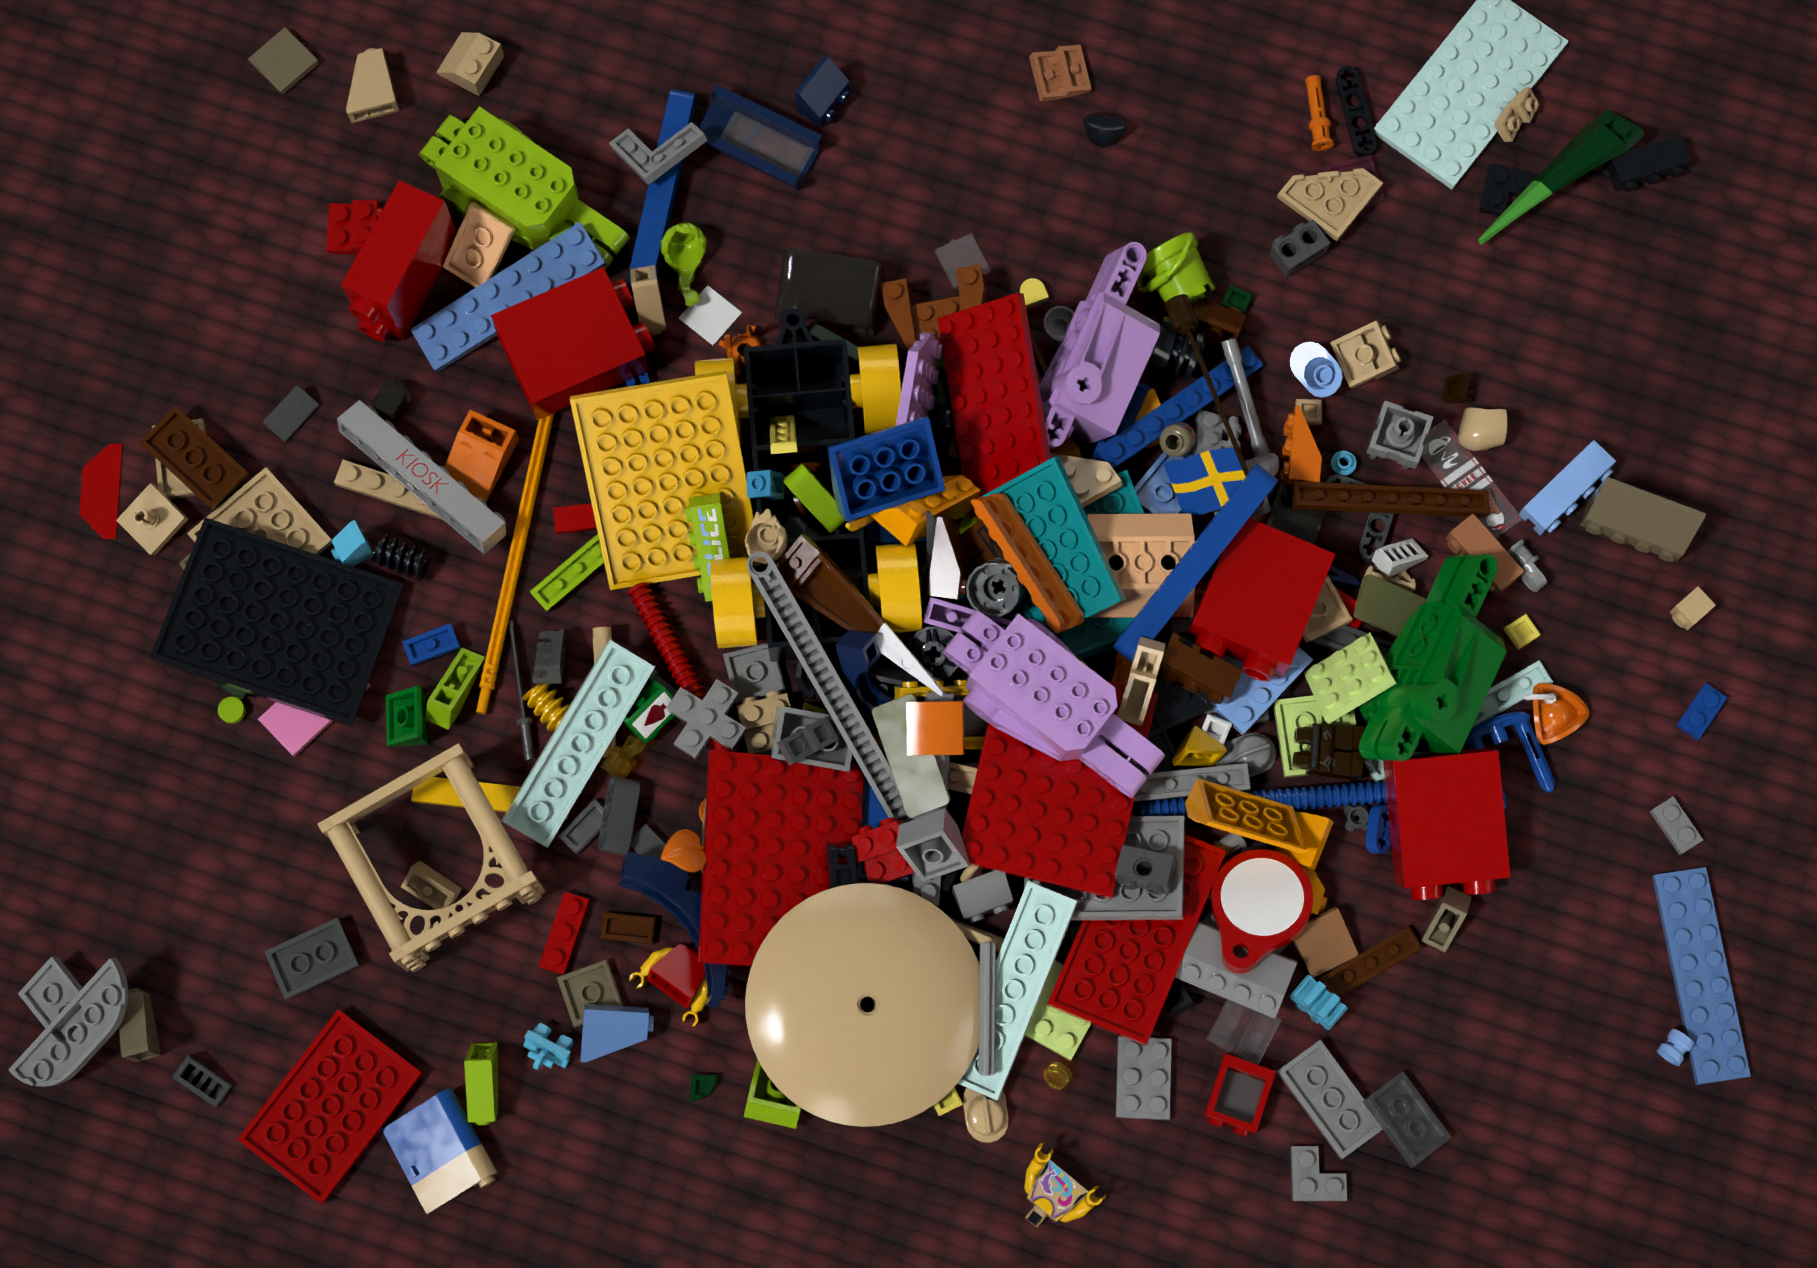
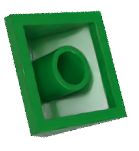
[386,686,428,747]

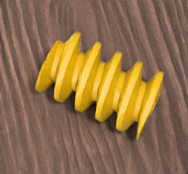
[522,684,570,732]

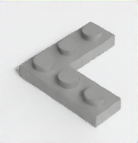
[609,122,707,185]

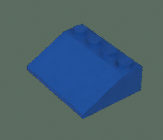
[828,416,945,521]

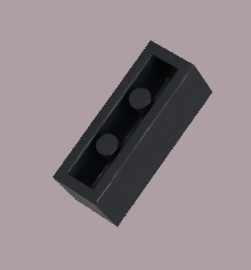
[1605,135,1691,192]

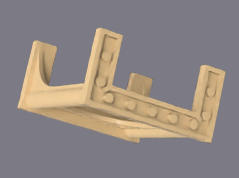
[318,743,546,972]

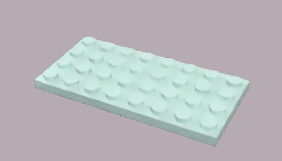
[1373,0,1569,189]

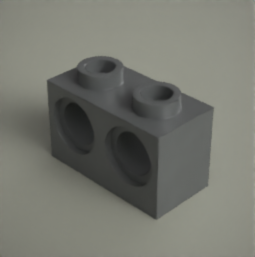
[1269,220,1330,278]

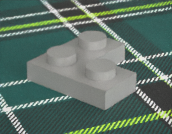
[1290,1146,1347,1201]

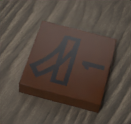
[960,519,1003,567]

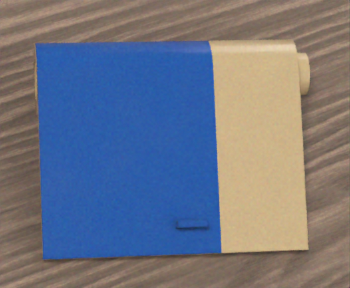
[381,1088,498,1214]

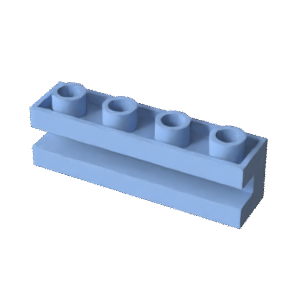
[1518,440,1616,536]

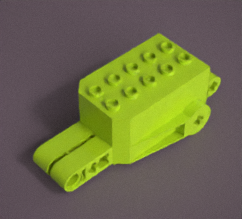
[419,106,630,270]

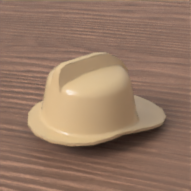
[963,1088,1008,1143]

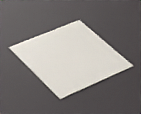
[679,286,742,345]

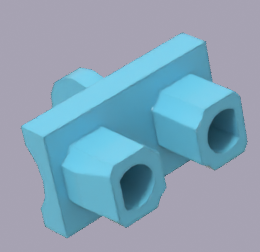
[523,1023,573,1071]

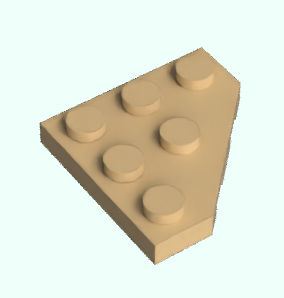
[1277,168,1383,241]
[1050,453,1122,508]

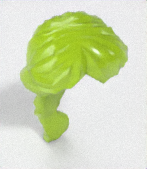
[661,223,707,307]

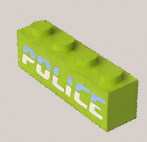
[685,493,730,602]

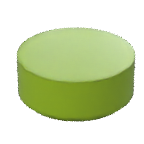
[218,697,246,724]

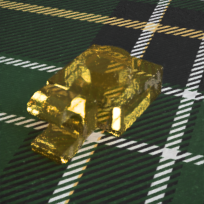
[600,735,645,778]

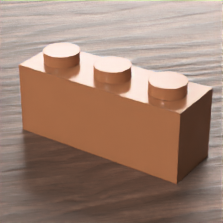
[1446,513,1524,596]

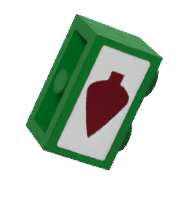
[623,679,675,744]

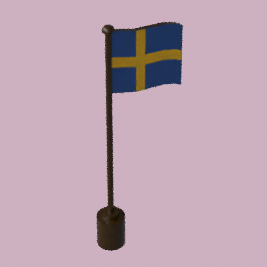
[1162,294,1264,516]

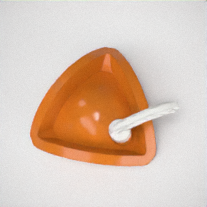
[1523,683,1589,745]

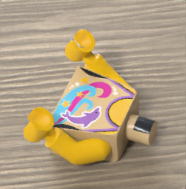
[1024,1143,1106,1228]

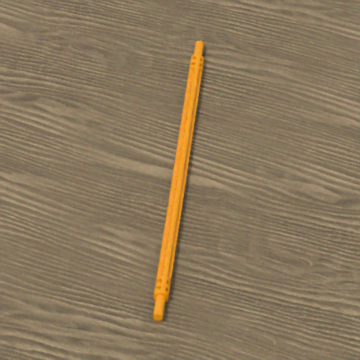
[476,412,555,715]

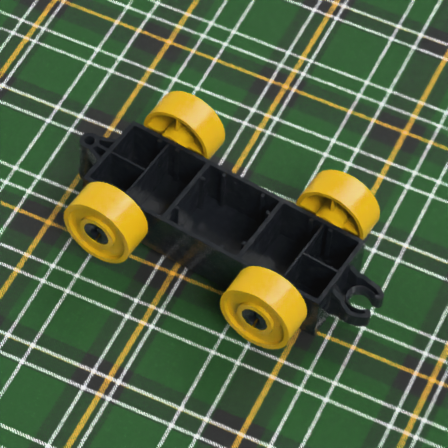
[695,309,922,701]

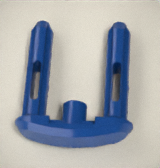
[1465,712,1555,810]

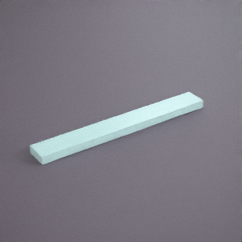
[1363,660,1553,782]

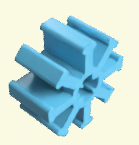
[1289,975,1348,1030]

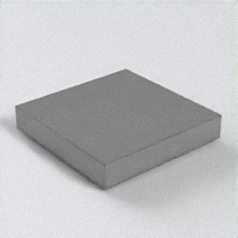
[723,643,786,705]

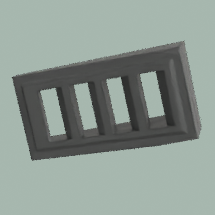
[172,1055,232,1108]

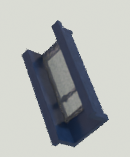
[698,84,822,191]

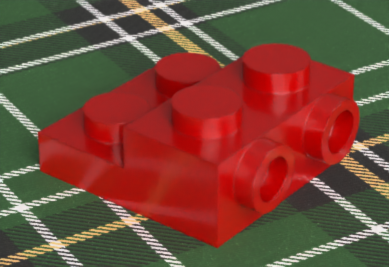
[326,200,383,254]
[851,817,915,884]

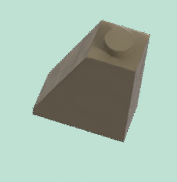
[119,988,162,1062]

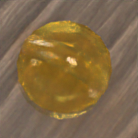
[1043,1061,1073,1090]

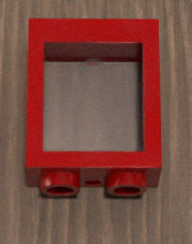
[1202,1053,1276,1137]

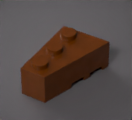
[1158,632,1242,704]

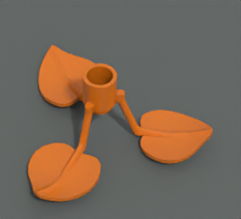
[661,798,706,875]

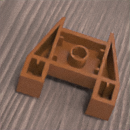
[881,264,988,351]

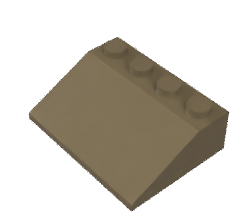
[1580,477,1706,562]

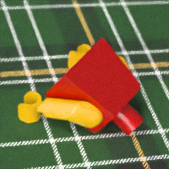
[629,944,707,1027]

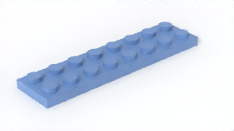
[410,222,607,373]
[1652,867,1751,1085]

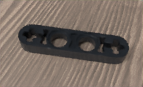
[1335,66,1377,159]

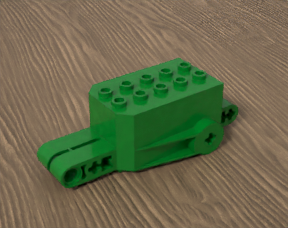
[1359,554,1507,761]

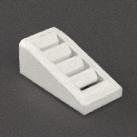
[1372,538,1428,579]

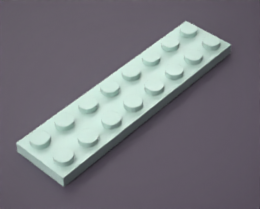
[501,640,655,848]
[957,881,1078,1101]

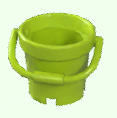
[1137,232,1216,305]

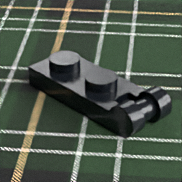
[825,844,857,889]

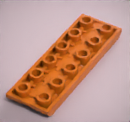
[970,493,1084,634]

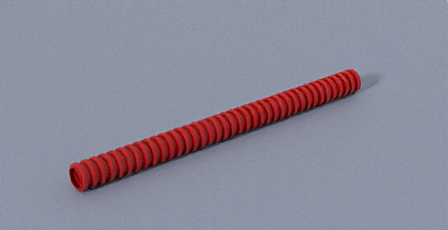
[628,582,738,752]

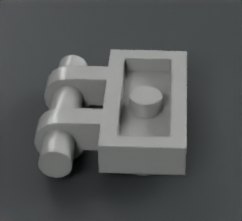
[1194,410,1241,454]

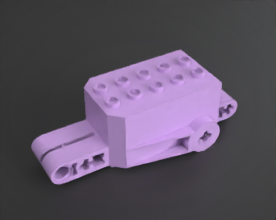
[1038,242,1160,449]
[943,610,1165,798]

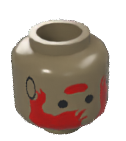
[1159,422,1196,457]

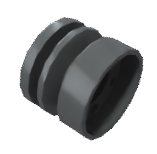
[966,557,1029,617]

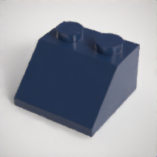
[795,55,851,128]

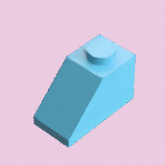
[331,520,373,566]

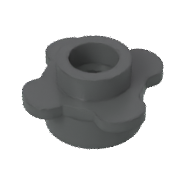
[1343,805,1369,832]

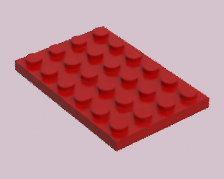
[237,1009,423,1205]

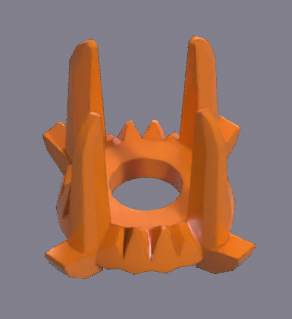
[719,324,762,375]

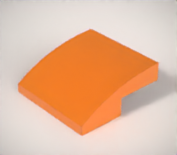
[907,701,964,755]

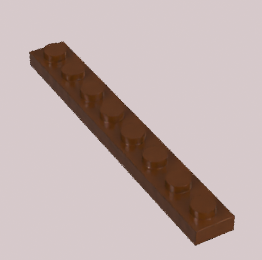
[1290,481,1491,517]

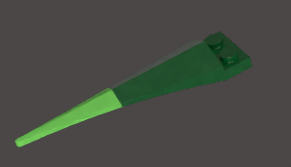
[1478,109,1644,245]

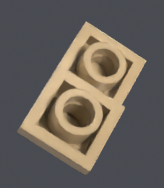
[1494,87,1539,142]

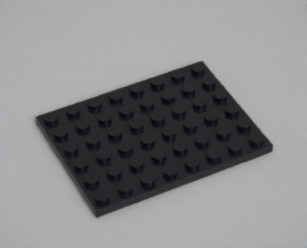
[150,517,404,727]

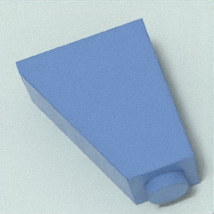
[580,1004,654,1062]

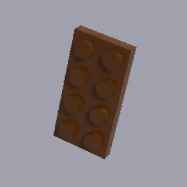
[139,406,249,511]

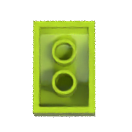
[744,1059,801,1129]

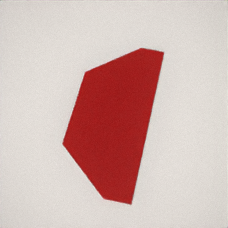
[79,444,122,539]

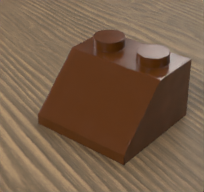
[1192,298,1247,346]

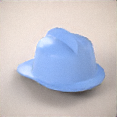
[1290,342,1343,398]

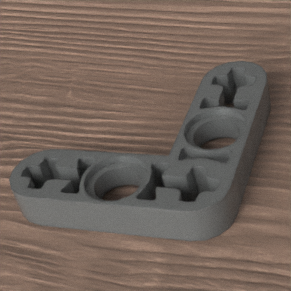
[1326,474,1394,562]

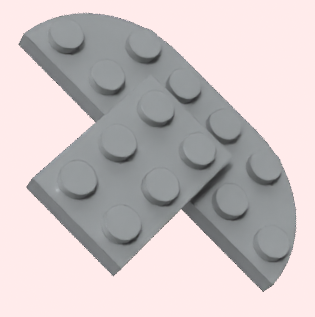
[8,956,128,1087]

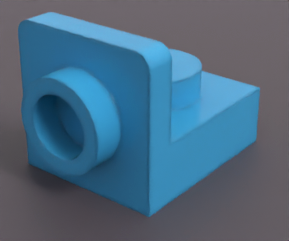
[747,470,784,500]

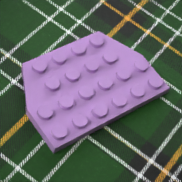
[896,332,943,426]

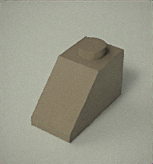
[1421,886,1472,952]

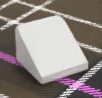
[1201,713,1232,745]

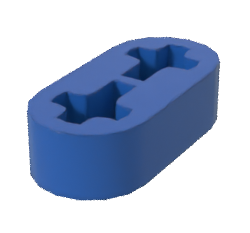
[1366,805,1391,854]

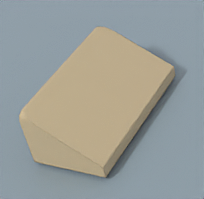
[401,861,462,910]

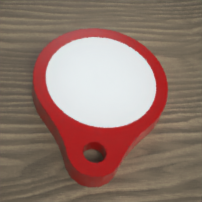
[1211,849,1313,974]

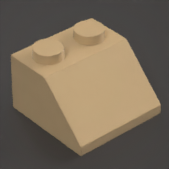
[436,32,504,96]

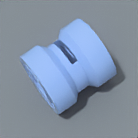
[1657,1029,1694,1066]

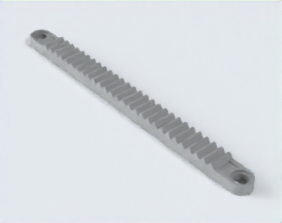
[747,551,917,822]

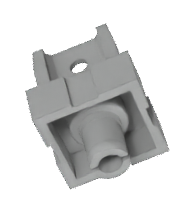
[1366,400,1433,470]

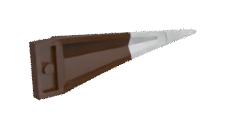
[776,534,945,696]

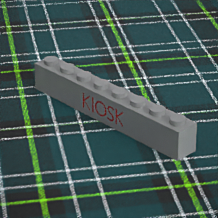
[337,400,506,555]

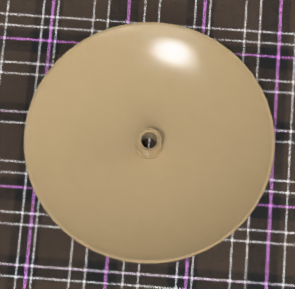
[745,883,980,1127]

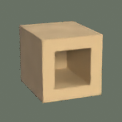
[1670,587,1716,631]

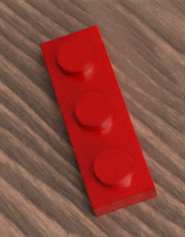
[538,892,590,975]

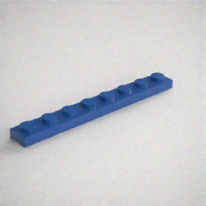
[1093,346,1263,470]

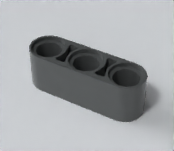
[598,776,640,855]

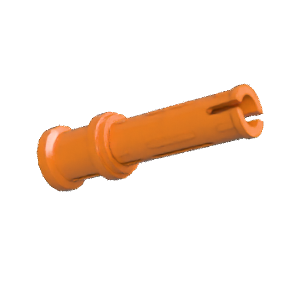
[1305,75,1334,151]

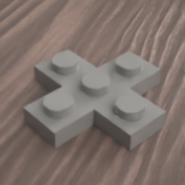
[666,679,747,759]

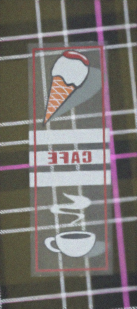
[1421,420,1522,538]

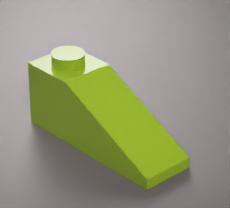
[425,648,485,730]

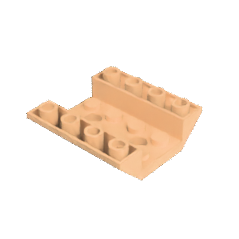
[1087,514,1195,618]

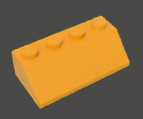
[869,475,981,547]

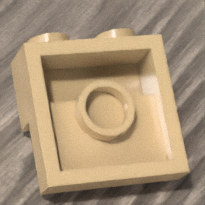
[1330,321,1401,389]
[737,690,791,754]

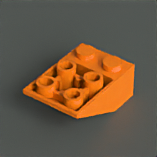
[1279,405,1322,494]
[445,410,519,503]

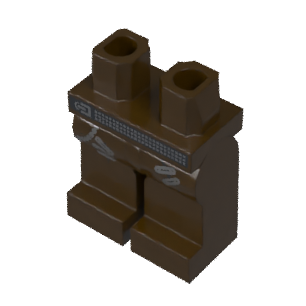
[1292,723,1365,781]

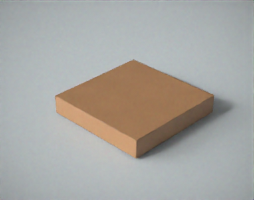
[1293,907,1359,978]

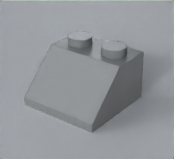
[896,809,969,882]
[952,870,1013,924]

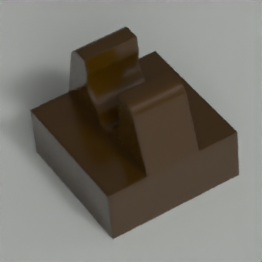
[1442,373,1474,404]

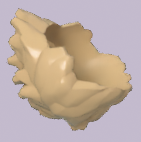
[745,509,788,565]

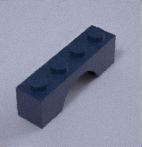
[835,630,893,734]

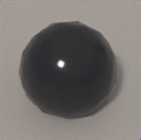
[931,405,956,437]

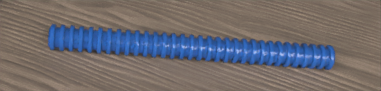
[1137,780,1387,819]

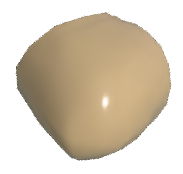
[1458,407,1507,451]

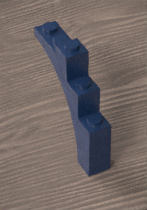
[618,852,732,1008]

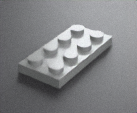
[1276,1040,1383,1160]

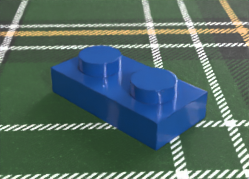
[402,623,461,667]
[1675,683,1727,740]

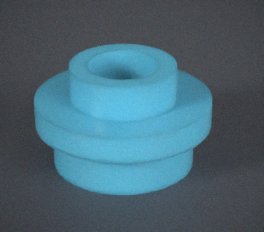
[1330,451,1356,476]

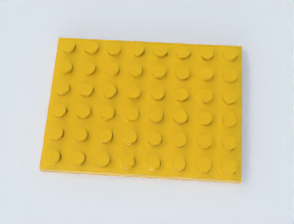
[570,370,761,590]

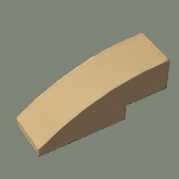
[1117,637,1165,726]

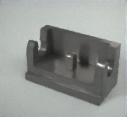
[532,629,566,684]

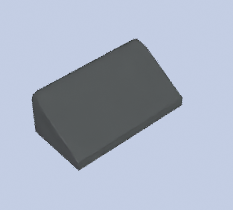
[263,385,319,443]

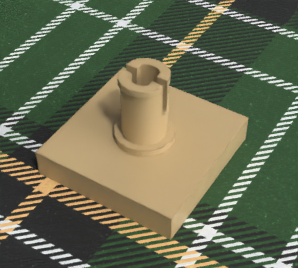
[116,483,189,556]

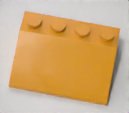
[1185,778,1306,854]

